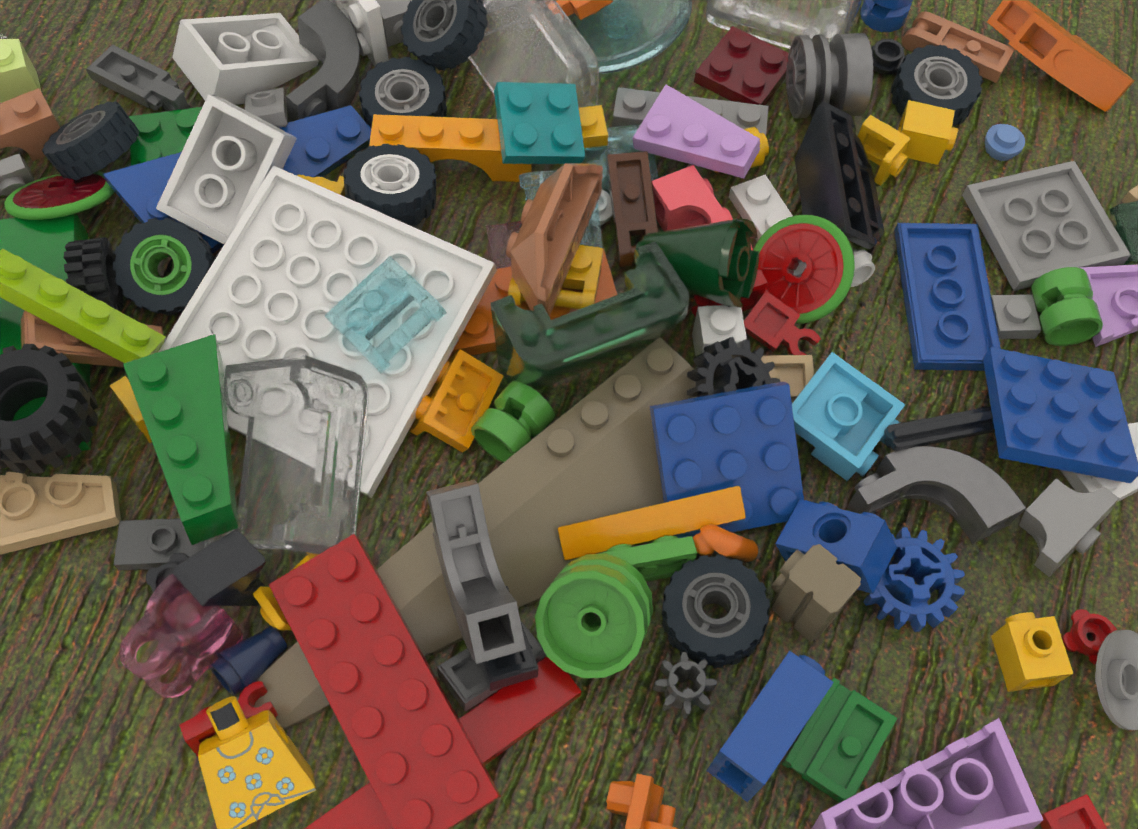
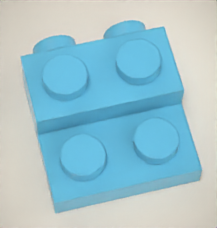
[792,352,905,481]

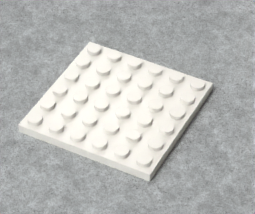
[158,165,497,498]

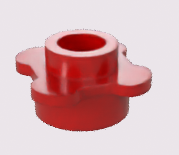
[1062,609,1117,665]

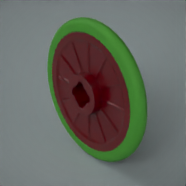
[4,172,115,220]

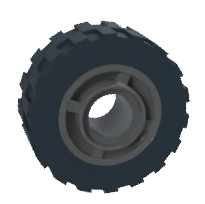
[401,0,488,71]
[662,555,770,668]

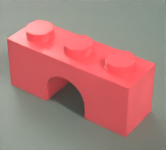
[651,165,753,251]

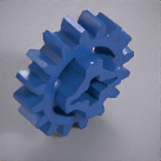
[863,527,965,632]

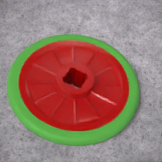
[753,215,855,324]

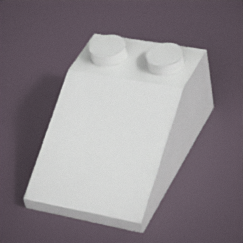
[172,13,319,105]
[156,94,297,244]

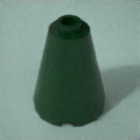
[634,219,759,308]

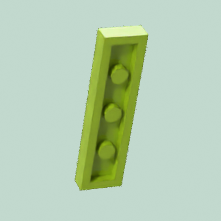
[0,249,166,363]

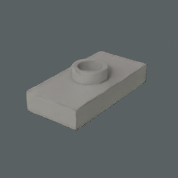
[245,87,288,128]

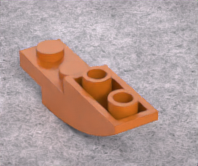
[987,0,1135,112]

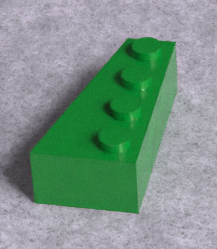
[123,334,238,546]

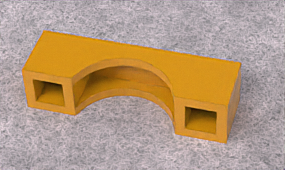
[369,114,532,182]

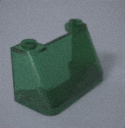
[490,241,689,390]

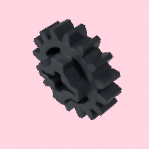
[687,337,780,397]

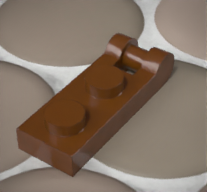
[606,151,658,268]

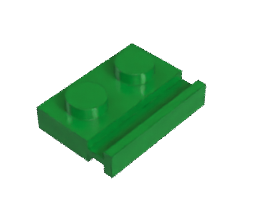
[782,677,897,803]

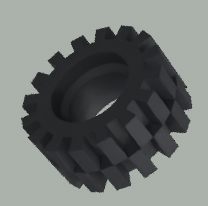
[64,237,124,312]

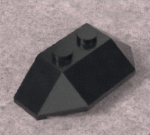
[795,101,885,249]

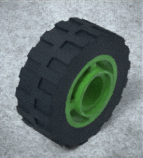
[113,218,216,315]

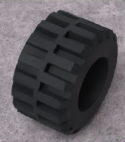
[0,344,98,474]

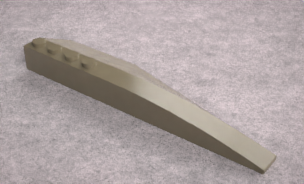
[237,337,697,731]

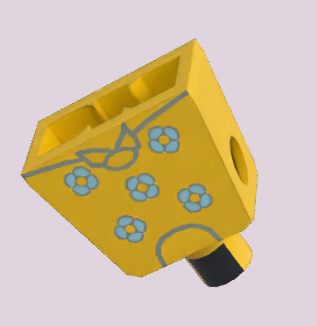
[198,696,316,829]

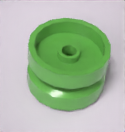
[535,553,653,678]

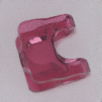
[119,574,243,698]

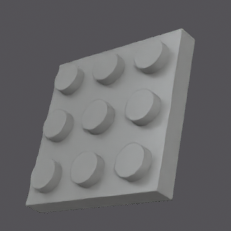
[962,161,1131,291]

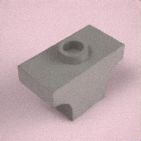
[1019,479,1119,577]

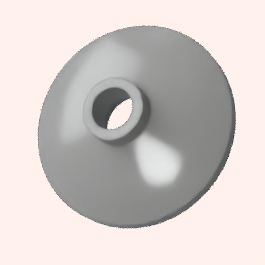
[1095,630,1138,730]

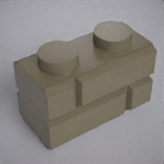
[771,544,861,642]

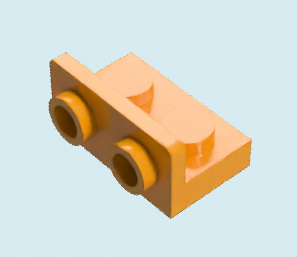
[409,349,504,453]

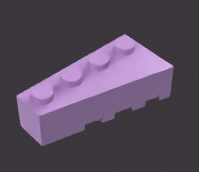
[811,718,1043,829]

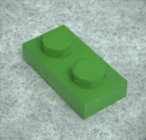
[600,535,697,582]

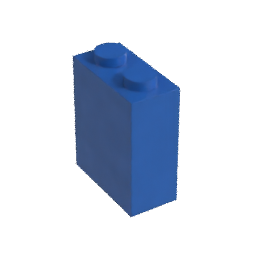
[706,651,834,802]

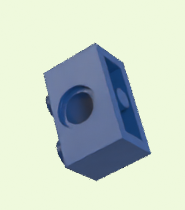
[775,499,897,594]

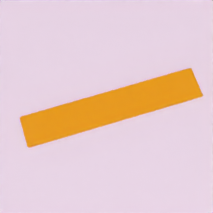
[558,486,746,560]

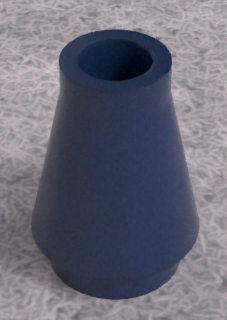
[210,626,288,696]

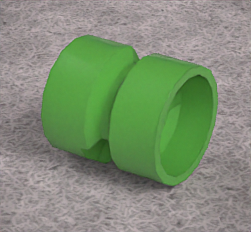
[1031,267,1103,346]
[471,381,555,463]

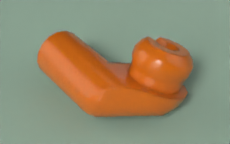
[693,524,758,562]

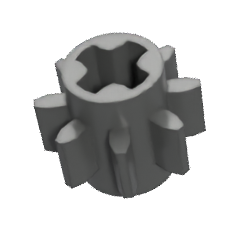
[653,652,717,719]

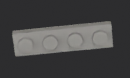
[612,87,769,136]

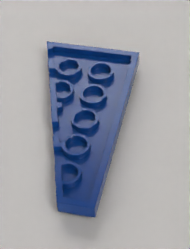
[103,105,371,258]

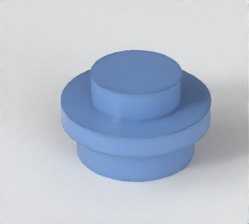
[985,124,1025,161]

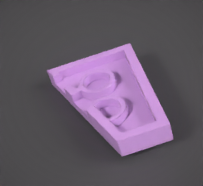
[633,85,760,178]
[1080,264,1138,347]

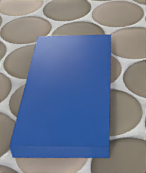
[894,223,1001,371]

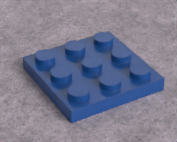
[983,347,1138,484]
[650,381,804,538]

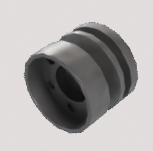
[786,33,873,119]

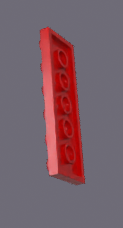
[268,534,501,829]

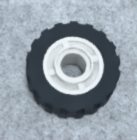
[344,144,436,226]

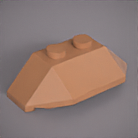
[506,163,603,325]

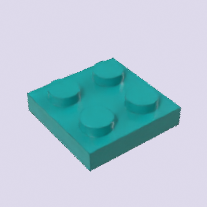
[494,82,585,164]

